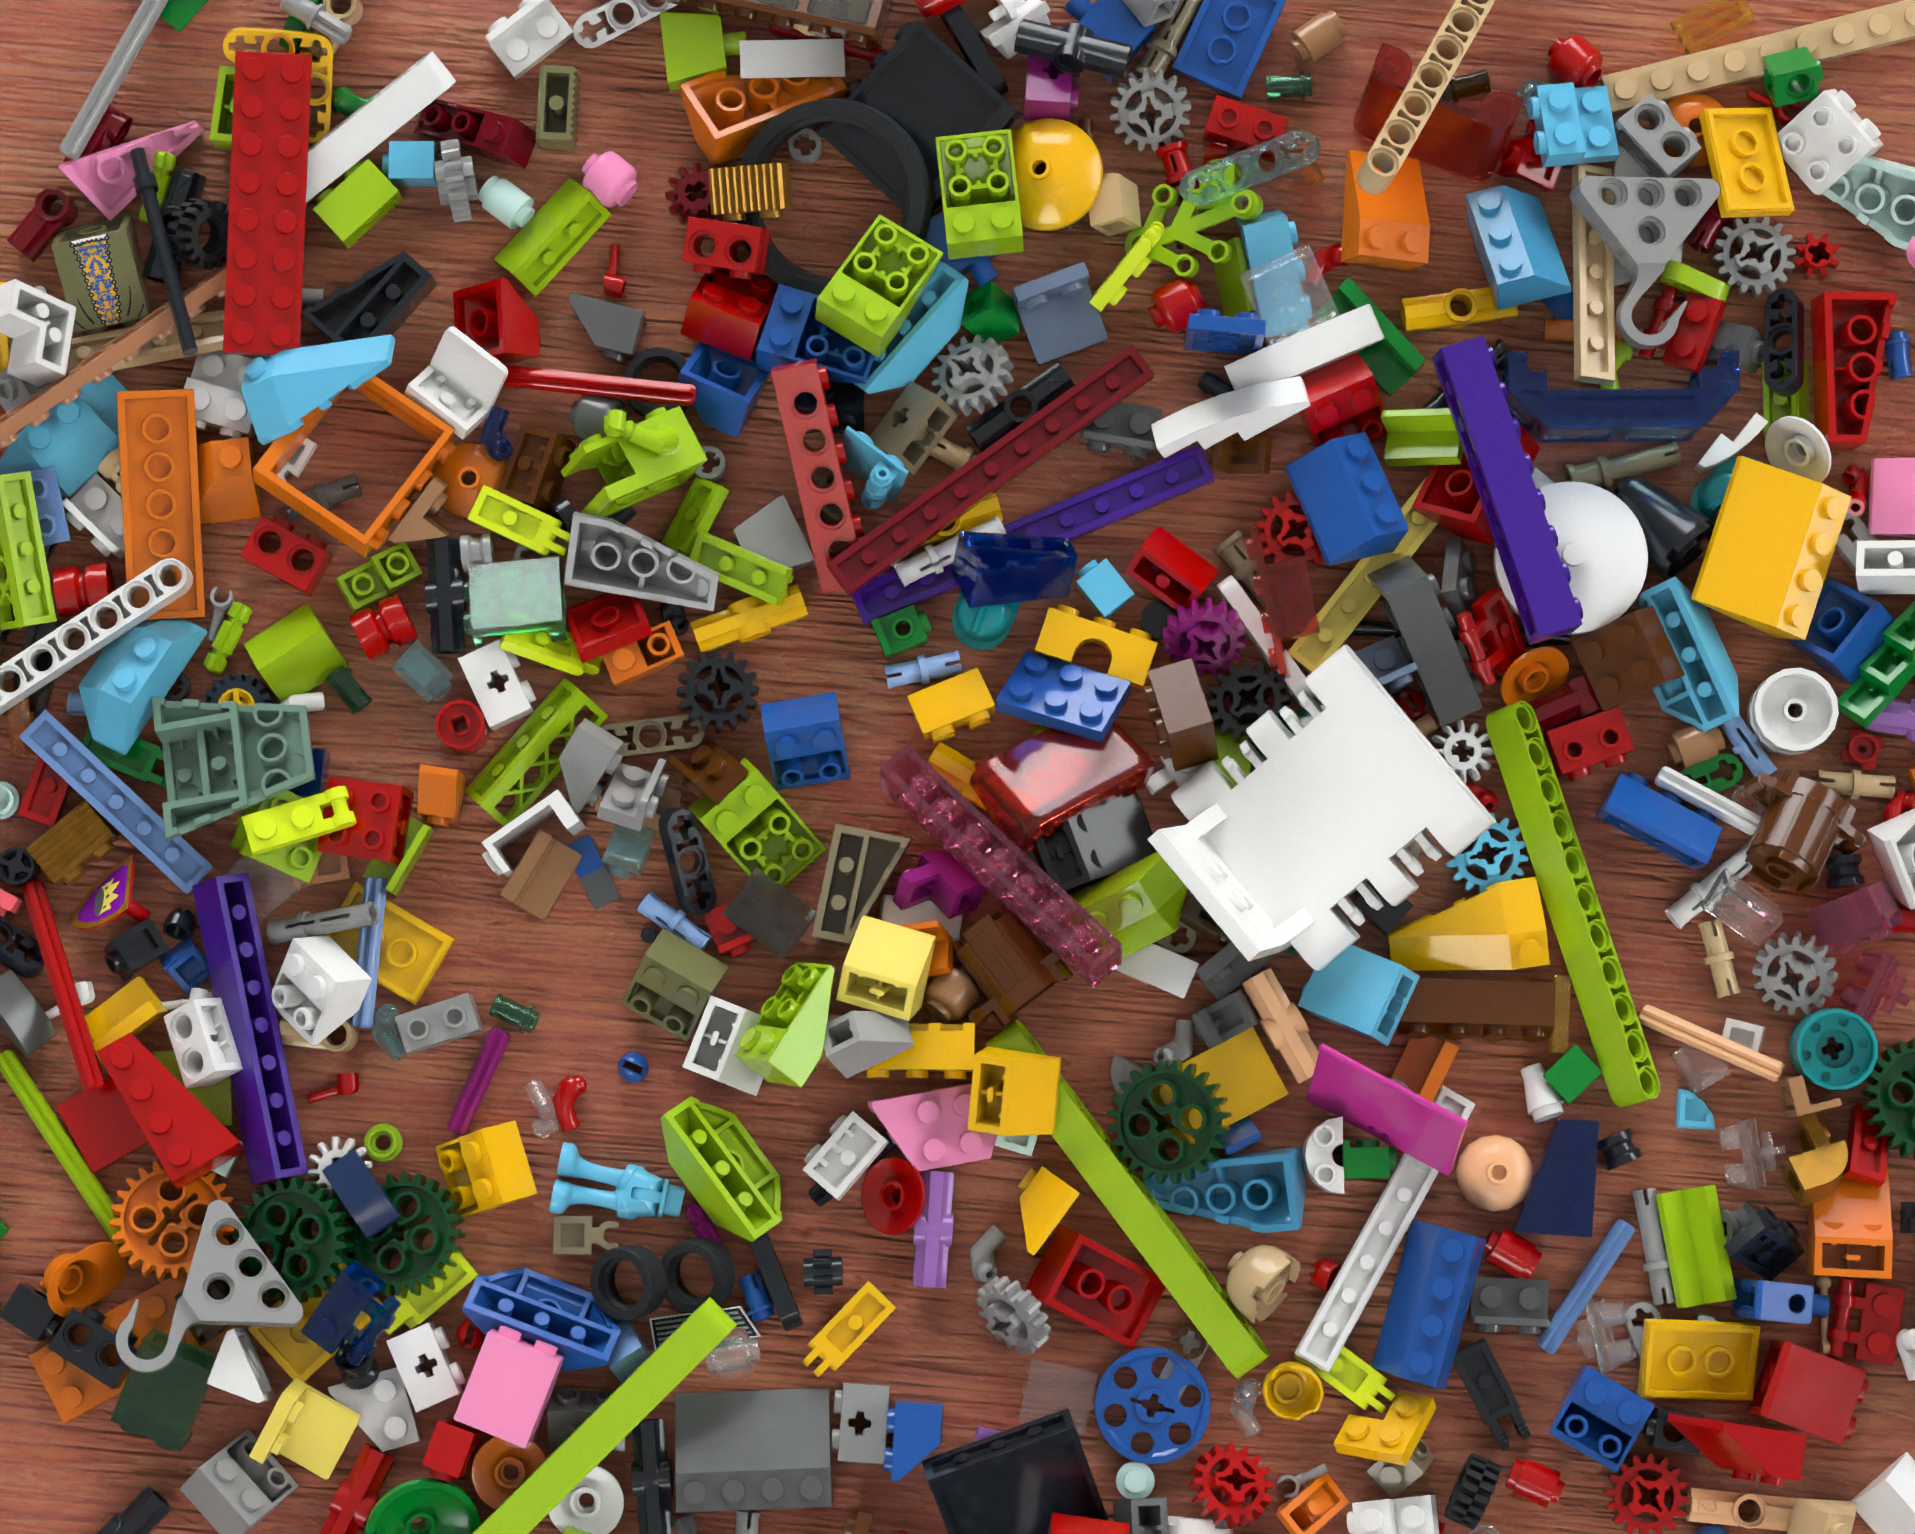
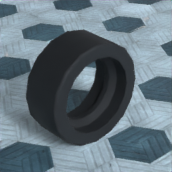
[623,347,689,418]
[661,1237,736,1313]
[590,1245,667,1320]

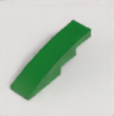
[1837,601,1915,728]

